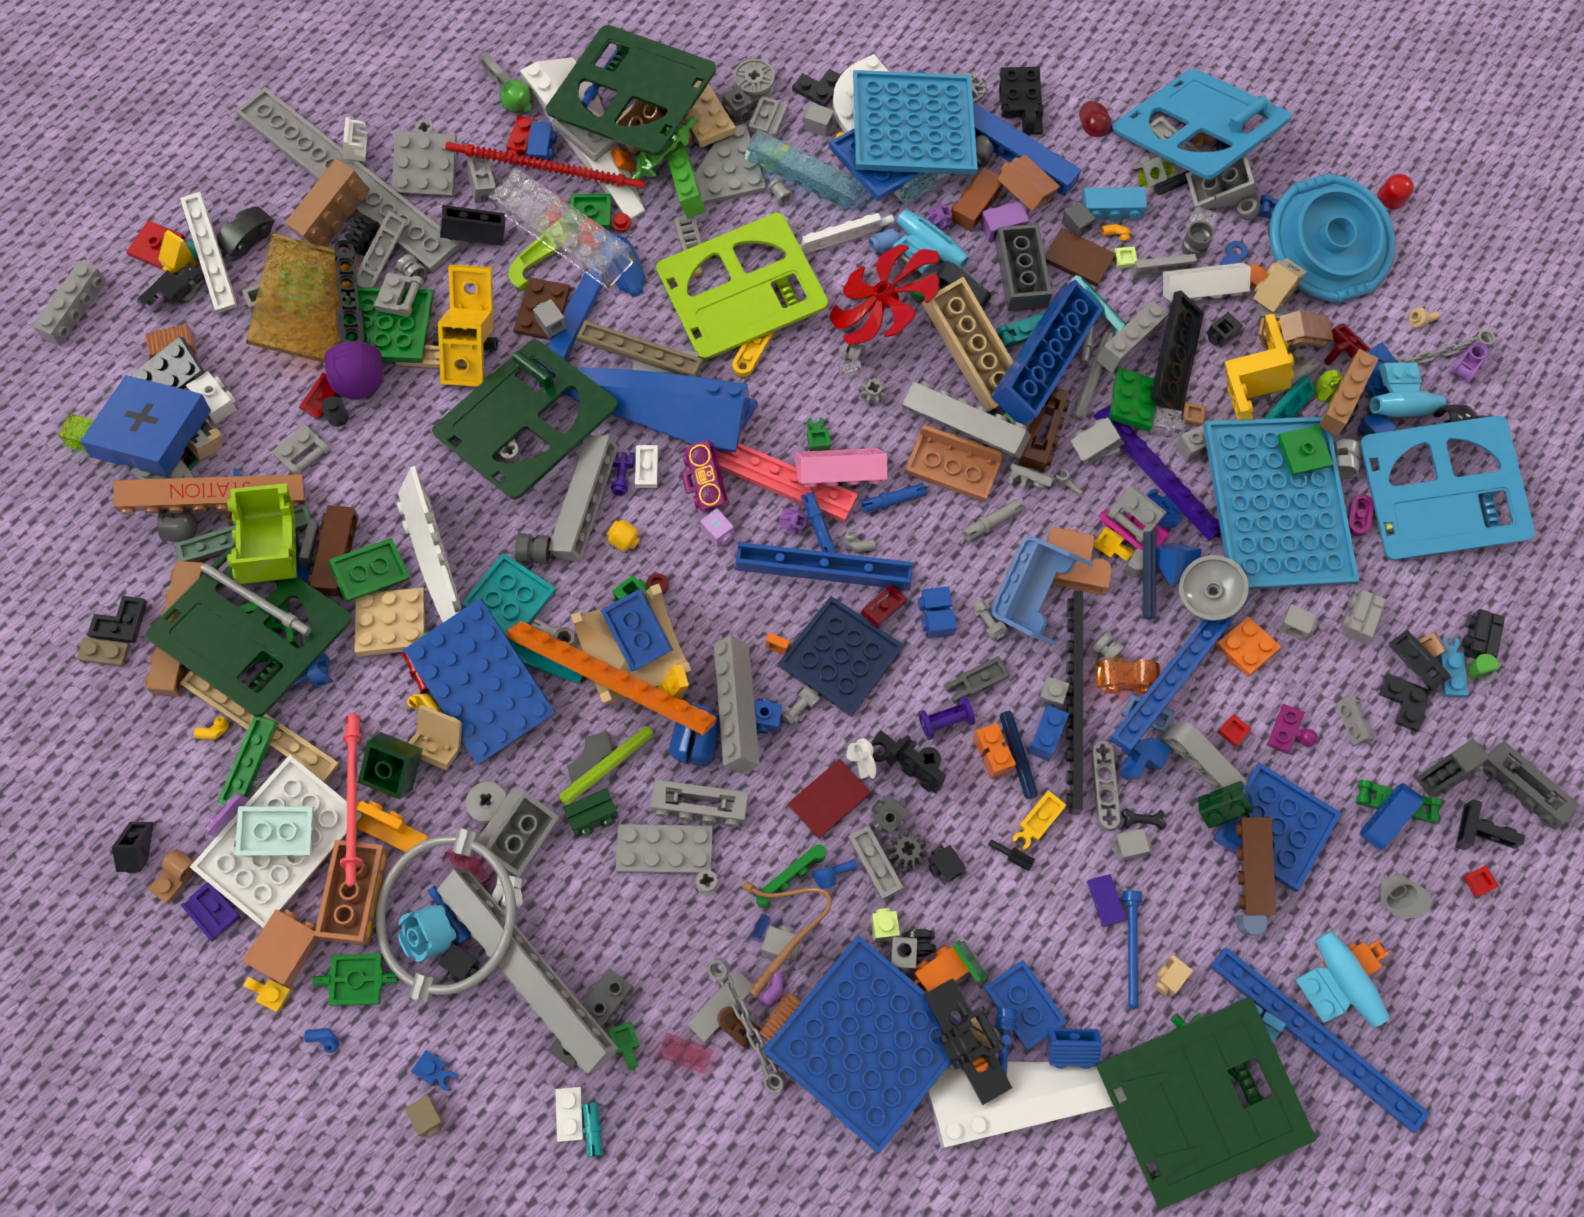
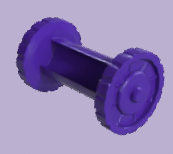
[918,696,975,740]

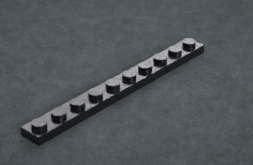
[1065,591,1083,815]

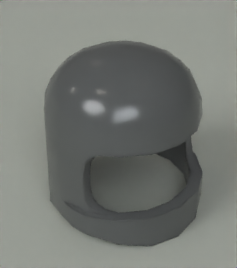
[158,510,197,542]

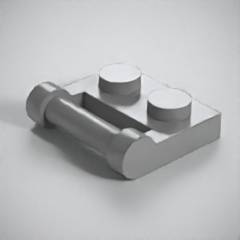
[374,273,424,317]
[271,424,331,475]
[1107,485,1167,543]

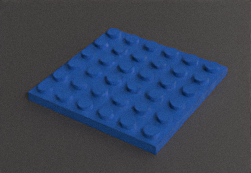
[762,935,960,1154]

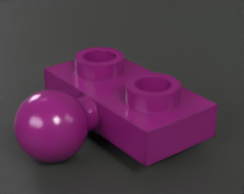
[1267,704,1318,754]

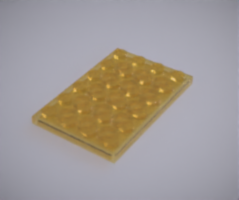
[246,233,357,363]

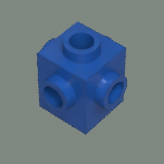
[754,699,782,734]

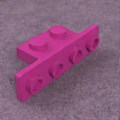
[1098,509,1170,570]

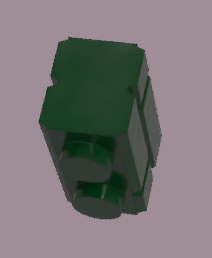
[1197,781,1254,829]
[563,788,619,837]

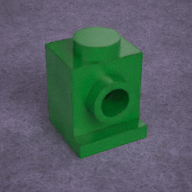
[612,575,648,601]

